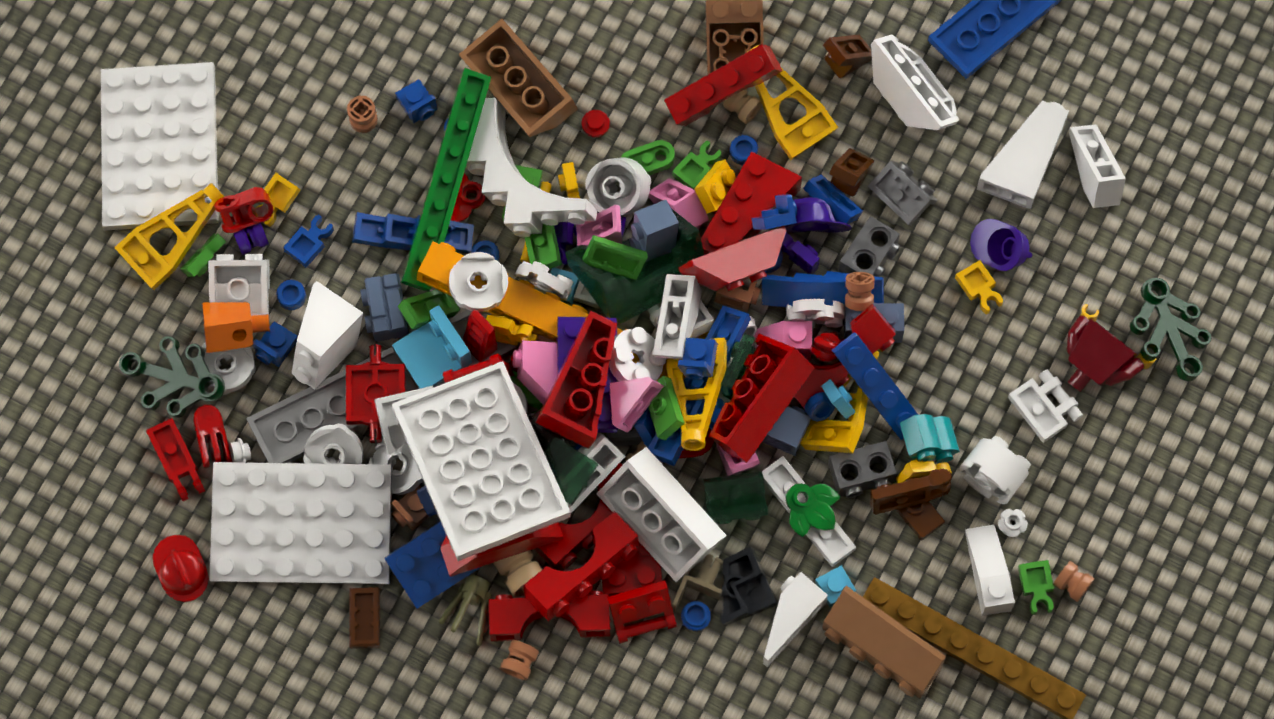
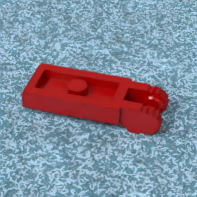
[146,418,205,502]

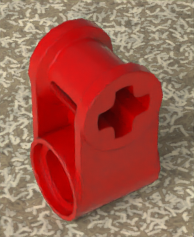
[214,187,273,233]

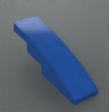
[352,212,474,253]
[762,271,884,307]

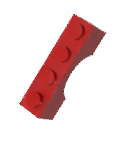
[664,44,783,126]
[794,304,896,409]
[534,463,622,570]
[524,511,639,622]
[488,590,611,642]

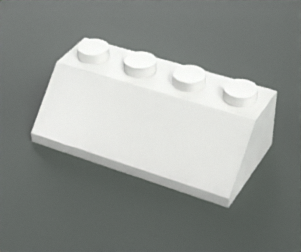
[596,447,727,582]

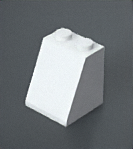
[291,281,363,389]

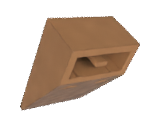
[705,0,763,75]

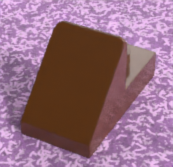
[823,34,872,78]
[829,148,875,197]

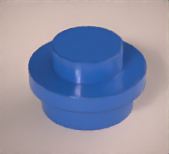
[681,601,711,631]

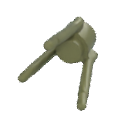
[439,575,492,646]

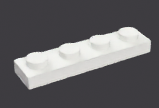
[759,456,856,567]

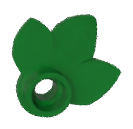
[786,483,840,537]

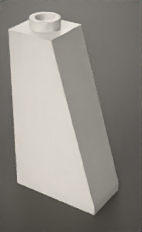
[977,100,1069,209]

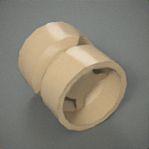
[493,550,542,597]

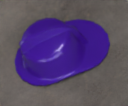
[785,197,852,233]
[970,218,1033,271]

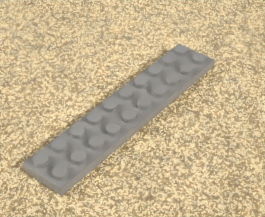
[246,310,521,463]

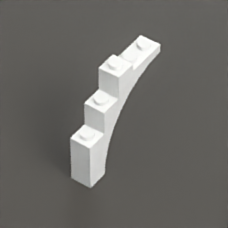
[466,98,597,237]

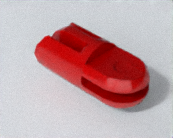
[811,331,844,362]
[193,404,233,468]

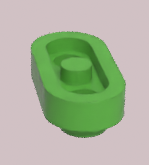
[621,140,675,176]

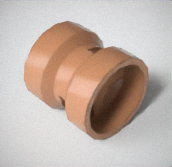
[347,96,378,133]
[845,272,875,311]
[1053,561,1095,602]
[500,640,539,680]

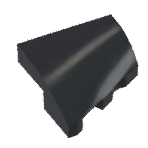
[720,547,778,626]

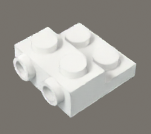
[208,254,270,315]

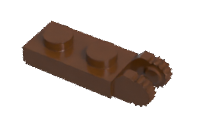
[870,468,952,515]

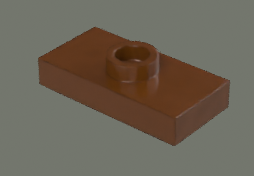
[896,501,945,541]
[349,587,380,649]

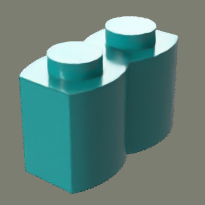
[900,414,960,463]

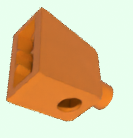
[202,302,270,353]

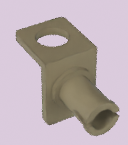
[671,554,723,613]

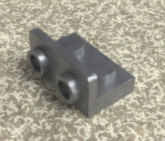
[868,161,937,225]

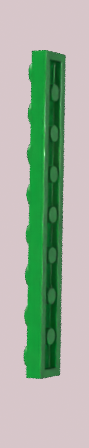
[401,68,491,292]

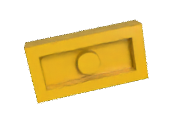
[694,159,736,213]

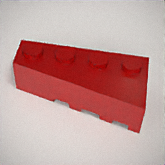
[696,151,802,258]
[535,310,617,449]
[709,333,815,463]

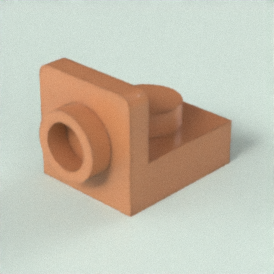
[714,281,761,312]
[391,485,429,531]

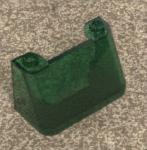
[565,201,704,324]

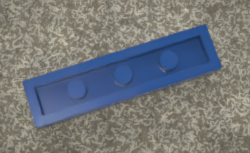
[831,332,919,440]

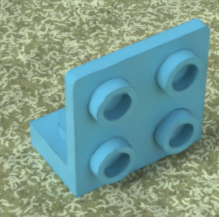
[392,305,472,389]

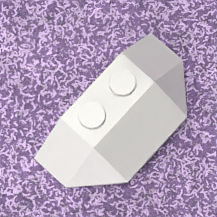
[871,35,959,130]

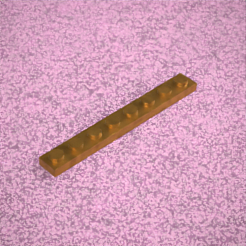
[863,577,1086,719]

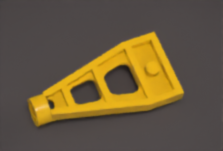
[746,45,839,160]
[114,183,225,290]
[666,338,727,451]
[800,350,879,453]

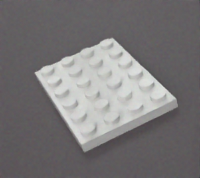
[101,62,219,231]
[392,361,571,561]
[210,462,392,584]

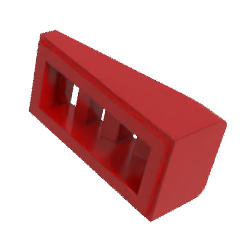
[463,310,497,362]

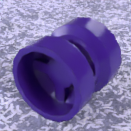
[233,223,269,255]

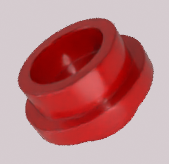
[581,110,610,138]

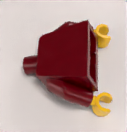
[1066,304,1156,392]

